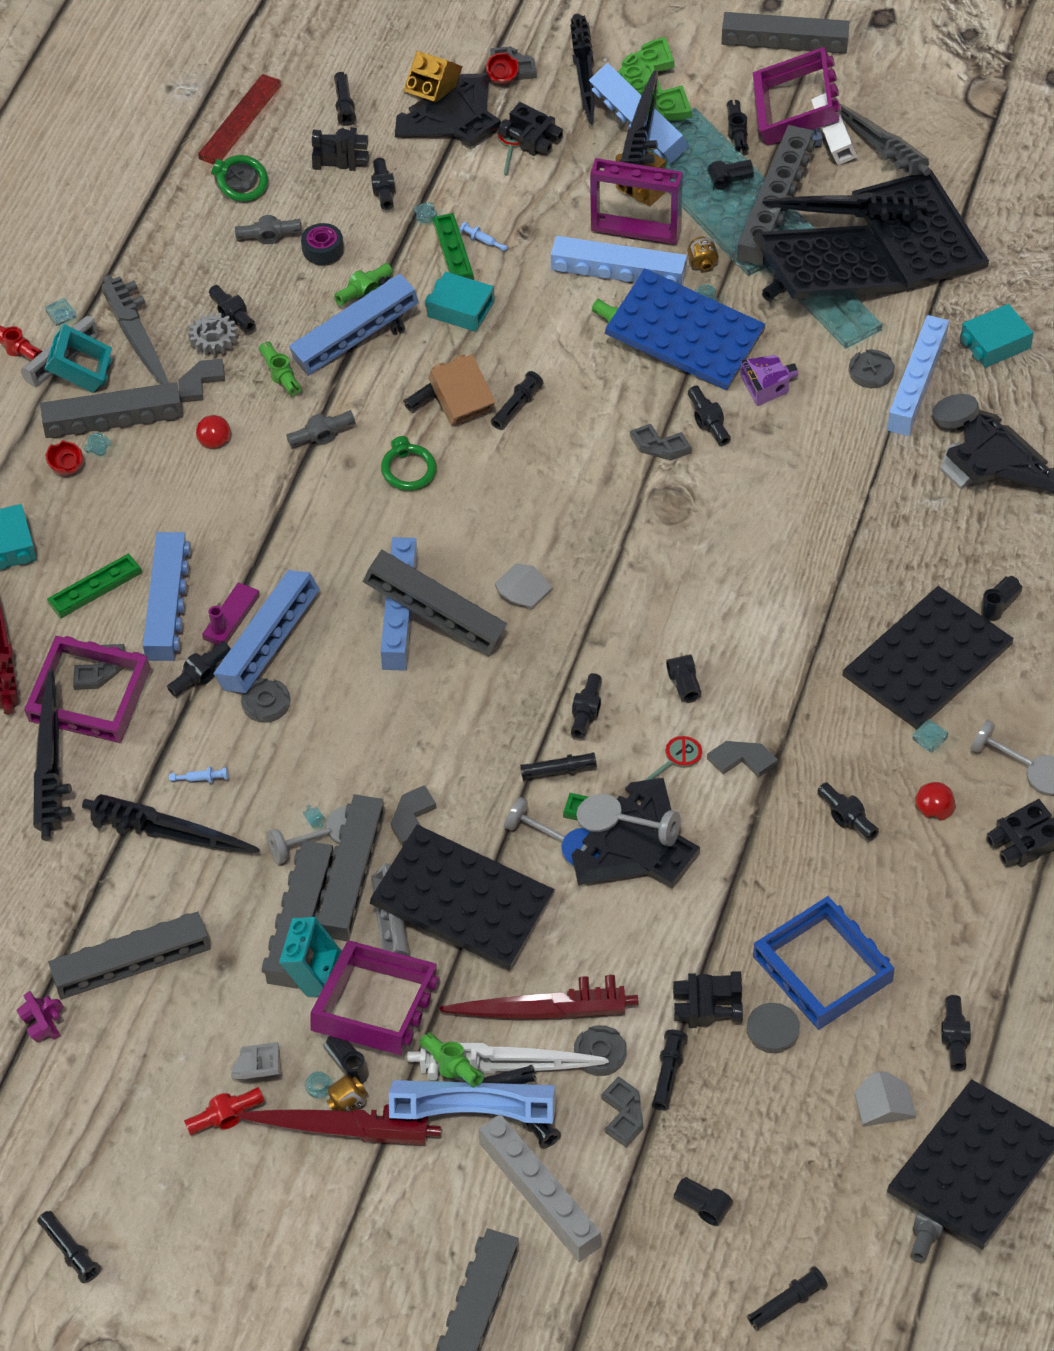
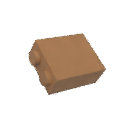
[428,354,495,426]

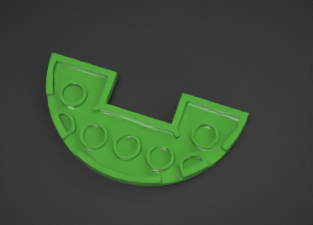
[617,37,693,121]

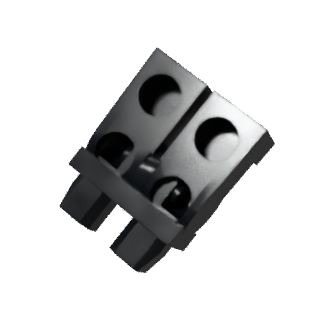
[986,799,1054,868]

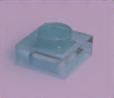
[45,298,76,326]
[912,719,948,753]

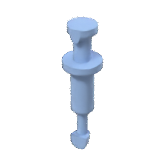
[460,222,508,251]
[169,766,229,783]

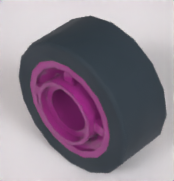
[301,223,344,264]

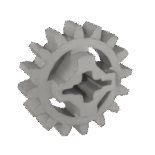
[188,313,238,356]

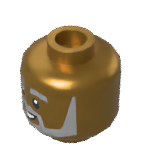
[687,236,719,271]
[326,1075,368,1112]

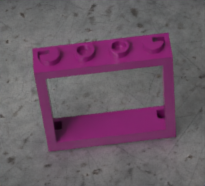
[752,47,841,146]
[590,158,683,244]
[24,635,151,743]
[310,940,440,1055]

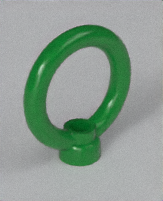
[211,155,268,202]
[381,436,437,491]

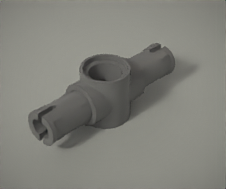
[235,215,302,244]
[286,410,356,448]
[910,1211,944,1262]

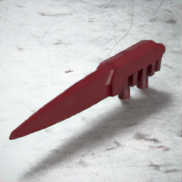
[0,604,18,715]
[439,975,639,1019]
[238,1104,441,1145]

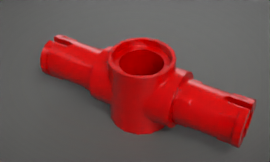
[0,325,43,360]
[184,1087,265,1136]

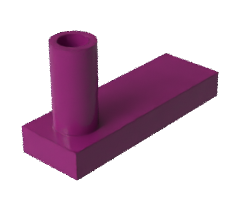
[202,582,260,645]

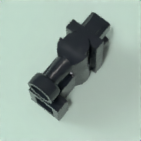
[498,102,563,156]
[312,127,369,171]
[673,971,743,1028]

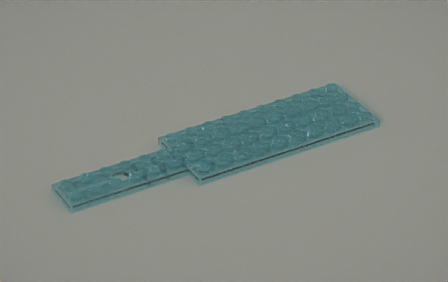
[624,108,882,349]

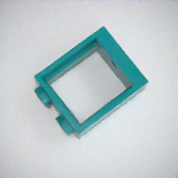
[45,324,112,393]
[279,917,342,997]

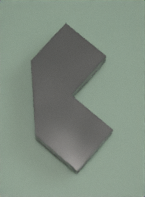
[490,46,537,80]
[178,359,225,402]
[630,424,692,461]
[73,644,125,690]
[707,741,778,777]
[391,785,436,847]
[601,1076,643,1148]

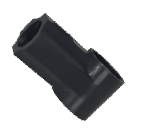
[707,160,754,190]
[981,575,1023,621]
[666,654,701,703]
[323,1036,369,1084]
[674,1177,733,1226]

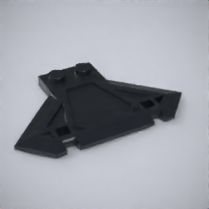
[395,73,501,147]
[946,410,1054,493]
[572,777,700,888]

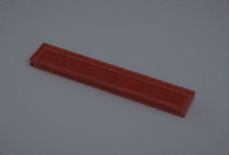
[198,74,281,164]

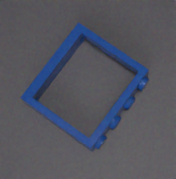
[753,896,895,1030]

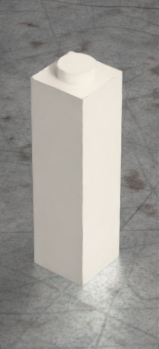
[811,93,858,165]

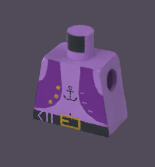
[740,355,798,406]

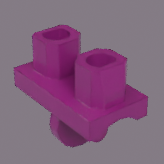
[16,991,63,1043]

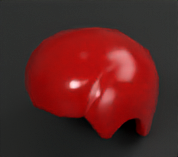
[486,53,519,85]
[196,415,232,449]
[45,440,84,476]
[915,782,956,821]

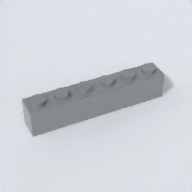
[479,1114,601,1262]

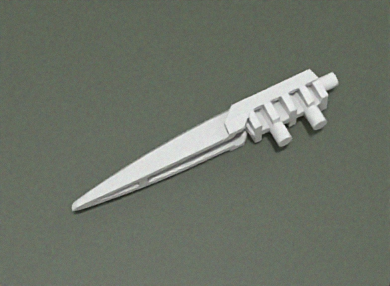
[407,1043,609,1080]

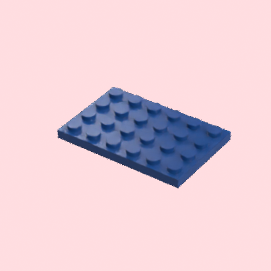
[605,268,765,390]

